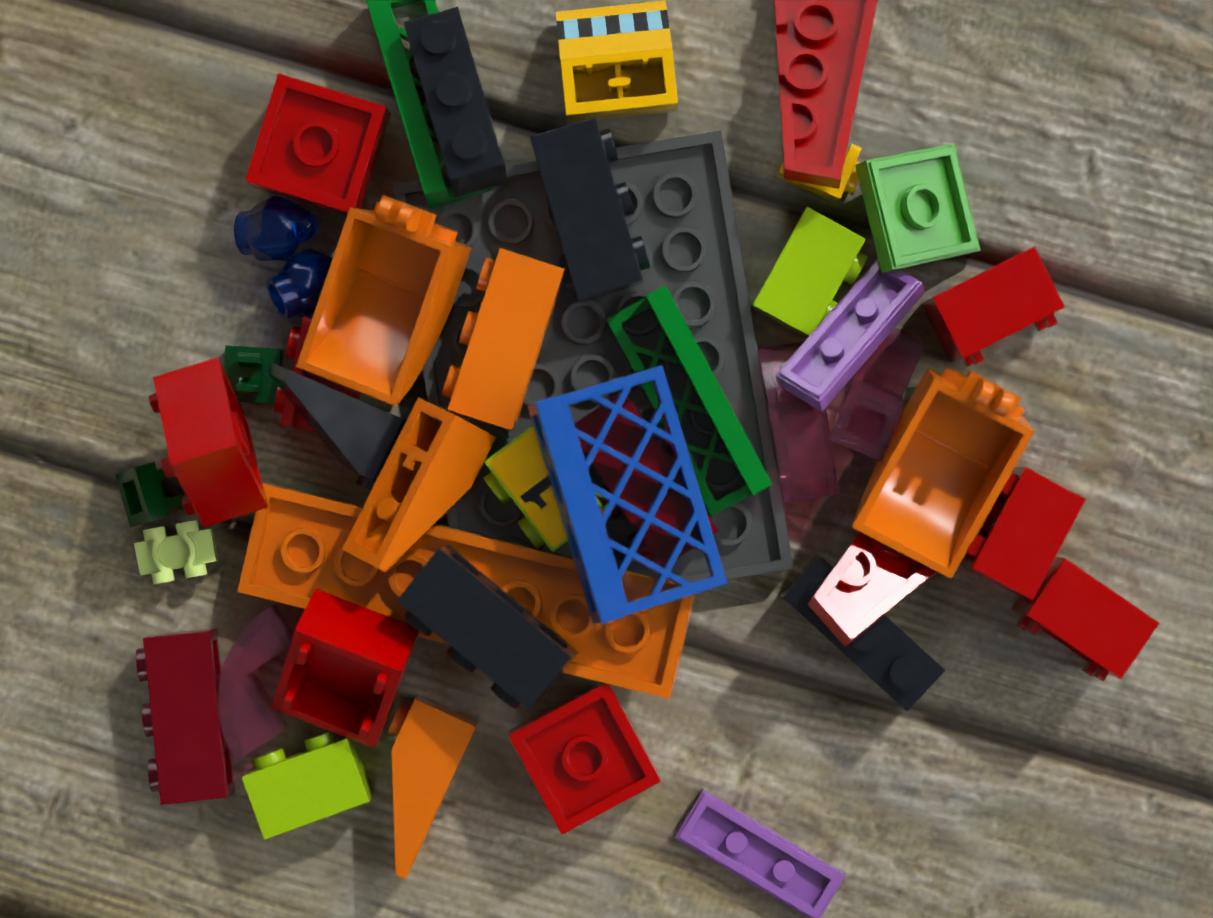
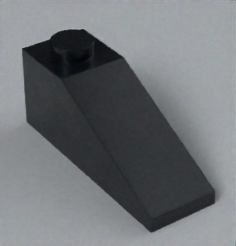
[267,363,407,490]

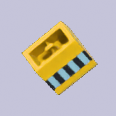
[556,0,678,123]

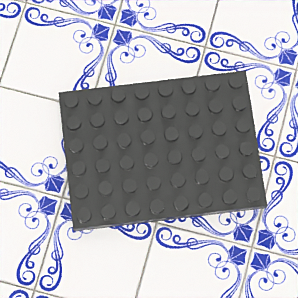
[392,130,794,583]

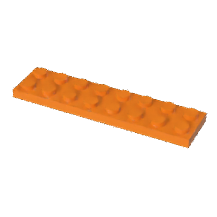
[237,483,696,699]

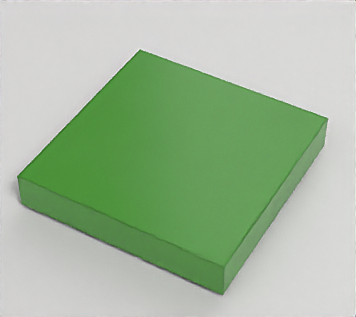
[855,143,981,273]

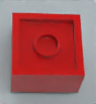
[245,73,391,216]
[921,246,1065,367]
[148,357,268,527]
[960,467,1086,600]
[1012,556,1160,681]
[271,588,419,748]
[508,682,661,835]

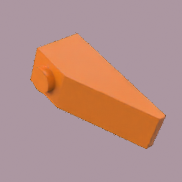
[342,398,496,572]
[388,695,478,880]

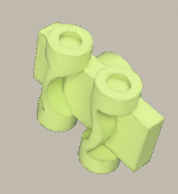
[134,520,218,585]

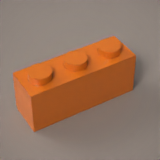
[442,248,565,431]

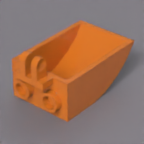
[296,195,472,406]
[852,367,1035,579]

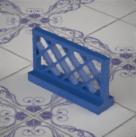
[528,366,728,624]

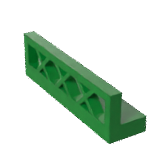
[366,0,493,209]
[606,285,773,516]

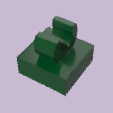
[224,345,283,404]
[115,462,185,528]

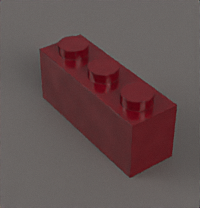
[574,393,718,568]
[136,628,235,805]

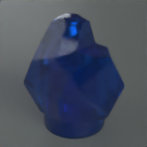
[234,195,319,261]
[267,248,333,320]

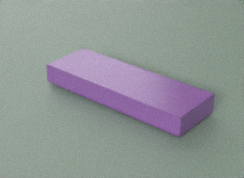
[776,258,924,412]
[674,788,846,918]

